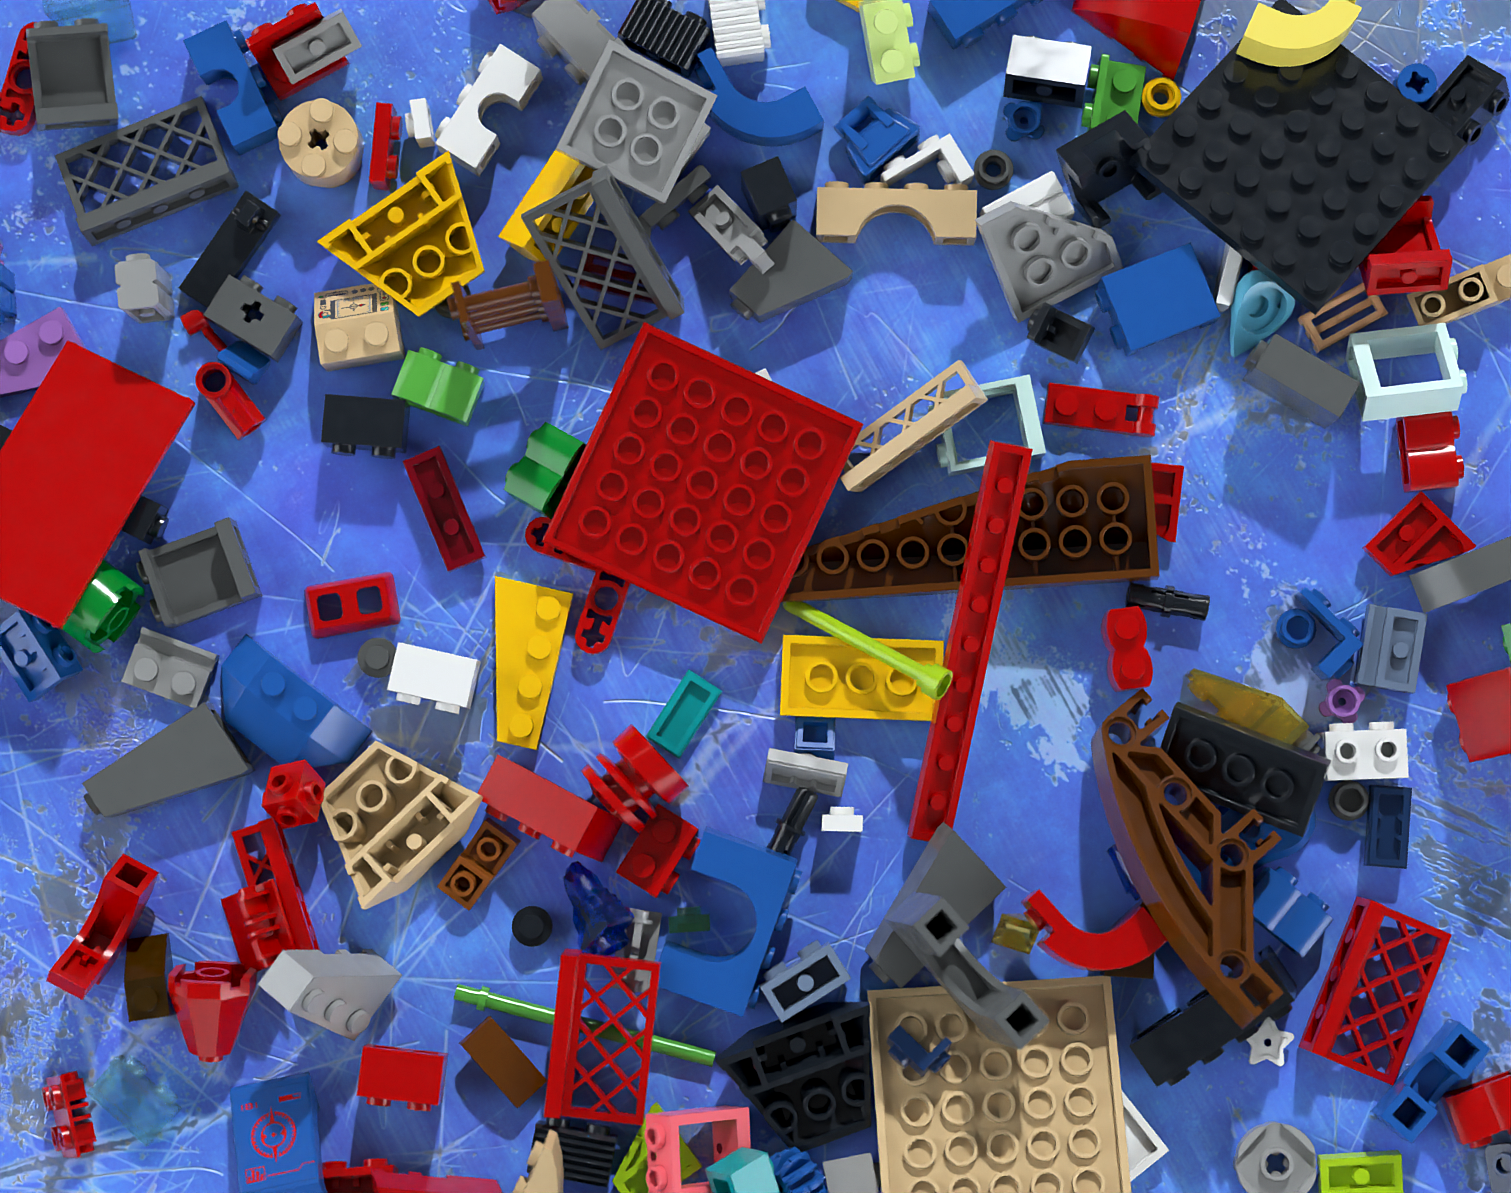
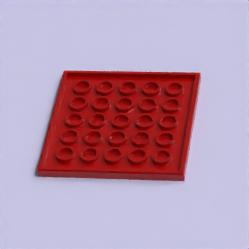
[542,322,864,644]

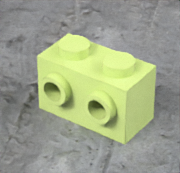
[858,0,920,85]

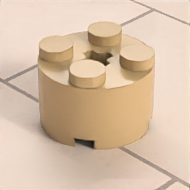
[278,98,364,188]

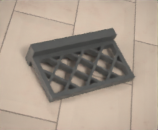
[55,96,239,246]
[521,165,685,350]

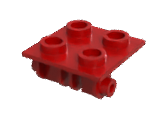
[220,878,297,973]
[42,1071,97,1158]

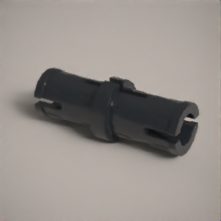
[1125,582,1210,621]

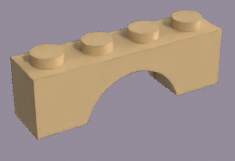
[816,181,977,245]

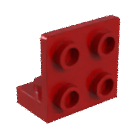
[245,2,349,101]

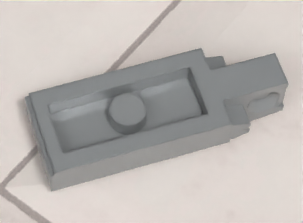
[688,185,775,274]

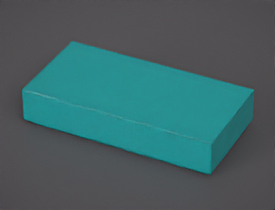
[645,669,722,759]

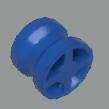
[1392,63,1437,107]

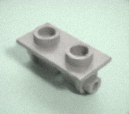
[611,907,662,993]

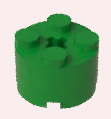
[62,559,145,653]

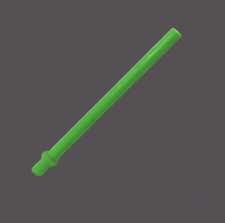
[454,984,716,1067]

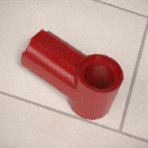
[195,362,266,440]

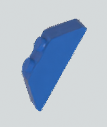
[221,634,373,767]

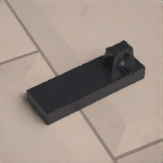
[179,191,281,308]

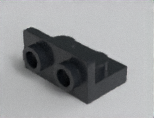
[1422,55,1510,154]

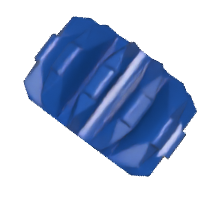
[769,1146,828,1193]

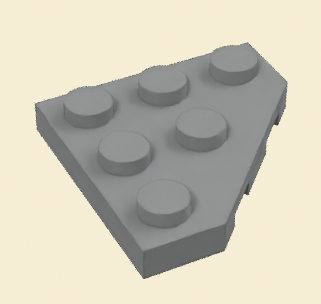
[975,201,1123,323]

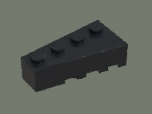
[1129,945,1297,1087]

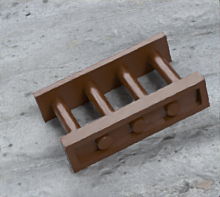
[447,259,569,350]

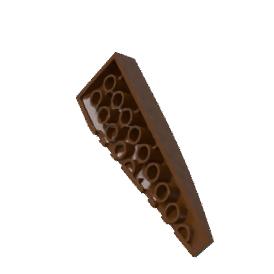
[781,455,1160,603]

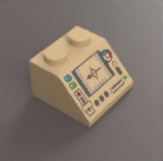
[314,283,405,372]

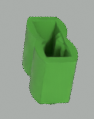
[391,347,485,427]

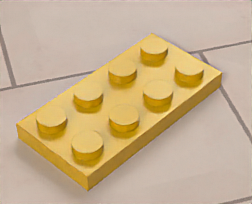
[780,635,944,722]

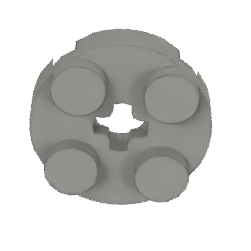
[1233,1121,1317,1193]

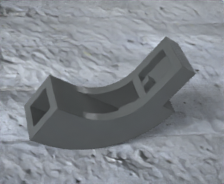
[1409,536,1511,613]

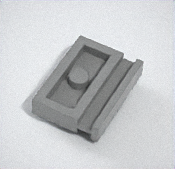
[121,627,220,708]

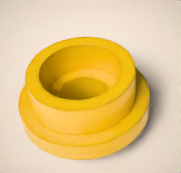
[1141,77,1181,118]

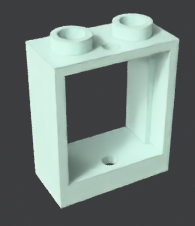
[1346,323,1467,421]
[928,374,1046,477]

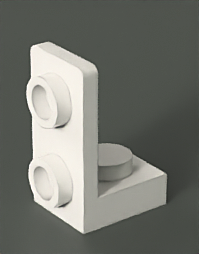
[880,133,974,186]

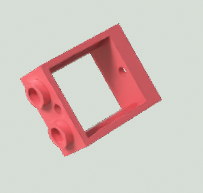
[645,1105,751,1193]

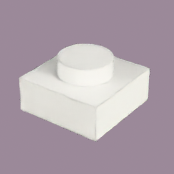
[405,98,436,148]
[821,807,863,832]

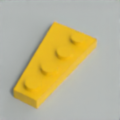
[495,576,574,750]

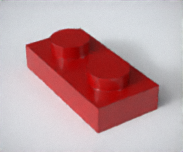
[369,102,403,191]

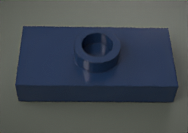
[1364,785,1412,869]

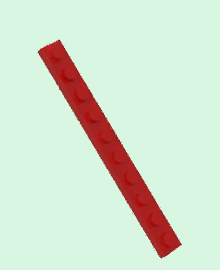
[907,440,1033,841]

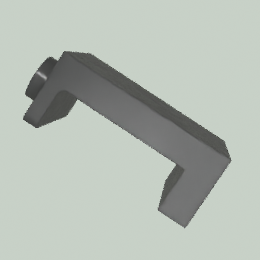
[26,18,119,131]
[136,517,262,629]

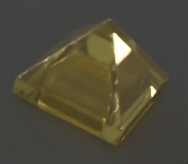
[991,913,1039,954]

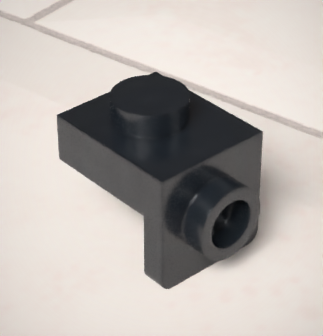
[1027,302,1095,364]

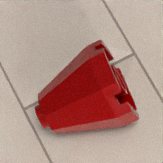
[168,960,257,1062]

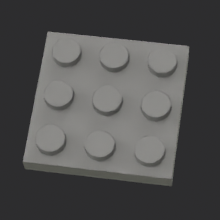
[555,39,718,205]

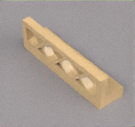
[840,360,988,492]

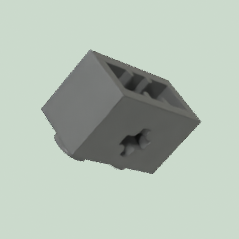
[204,275,303,362]

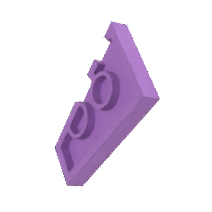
[0,306,86,398]

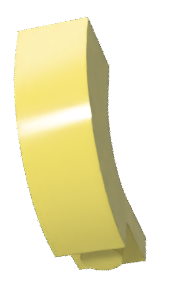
[1236,0,1362,67]

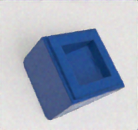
[216,341,271,385]
[794,716,836,760]

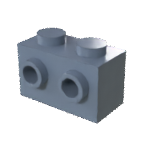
[760,940,851,1022]

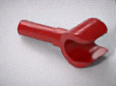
[180,310,228,352]

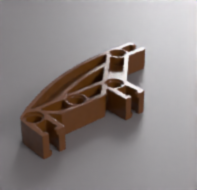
[1091,688,1284,1029]

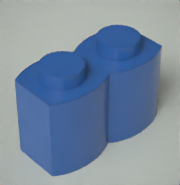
[1253,866,1334,957]

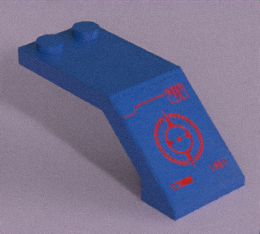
[229,1072,327,1193]

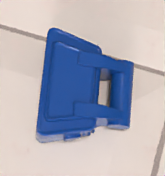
[834,96,920,184]

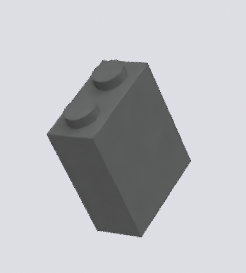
[1242,333,1360,429]

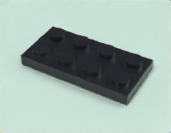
[1160,702,1332,837]

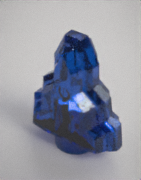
[563,861,635,956]

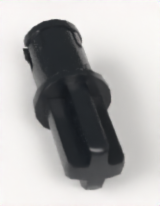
[766,787,818,856]

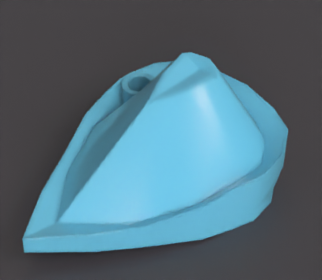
[1230,270,1295,358]

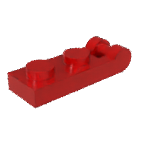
[1043,382,1159,437]

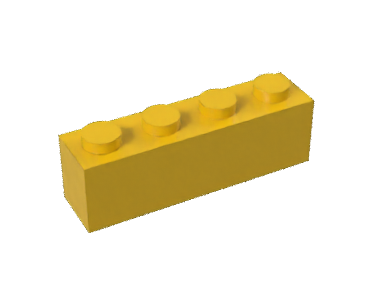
[498,150,595,262]

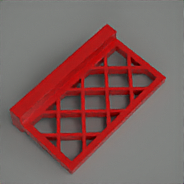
[1298,896,1452,1086]
[544,948,661,1126]

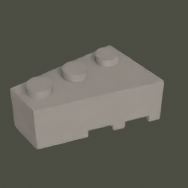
[532,0,630,85]

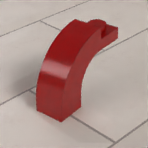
[46,853,159,1000]
[1020,889,1167,971]

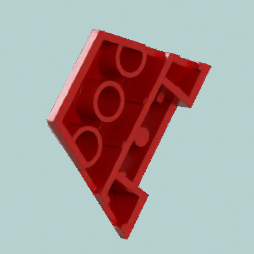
[1071,0,1201,81]

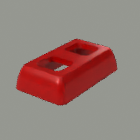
[304,572,401,639]

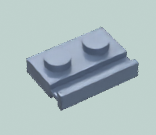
[1354,604,1428,694]

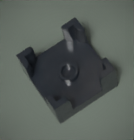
[1056,110,1163,229]

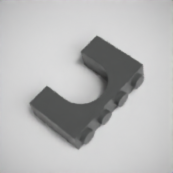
[884,892,1050,1050]

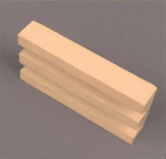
[1297,282,1388,353]

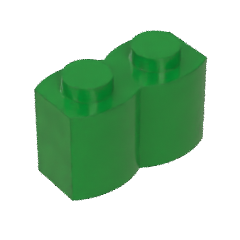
[504,422,586,519]

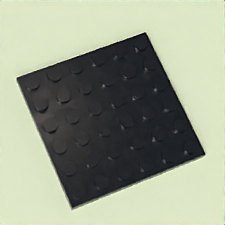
[1129,0,1467,315]

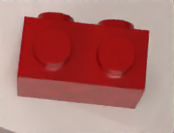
[357,1044,448,1111]

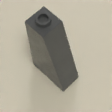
[82,702,255,818]
[864,822,1006,989]

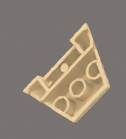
[321,741,483,910]

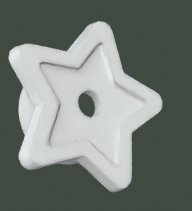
[1246,1017,1294,1067]

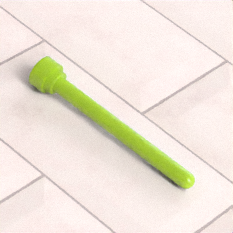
[783,602,953,700]

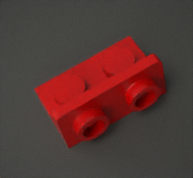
[616,804,701,898]

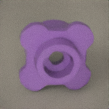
[1319,679,1365,723]

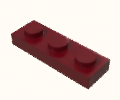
[403,446,487,573]

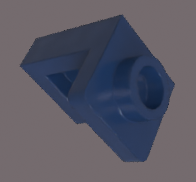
[887,1025,952,1077]

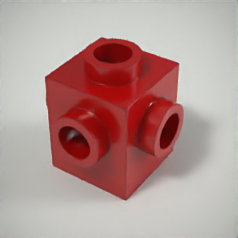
[262,760,326,829]

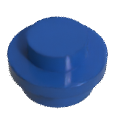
[1275,609,1317,649]

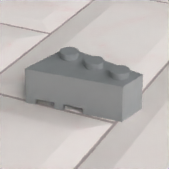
[258,949,402,1041]

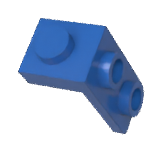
[1294,587,1363,680]

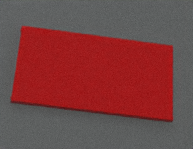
[0,340,195,630]

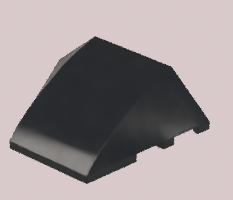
[715,1002,871,1153]

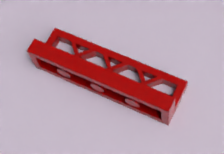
[232,817,321,951]

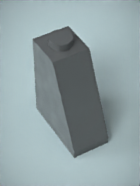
[729,219,853,323]

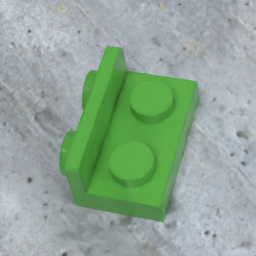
[1081,54,1146,131]

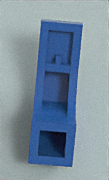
[694,47,824,147]

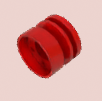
[581,724,689,833]

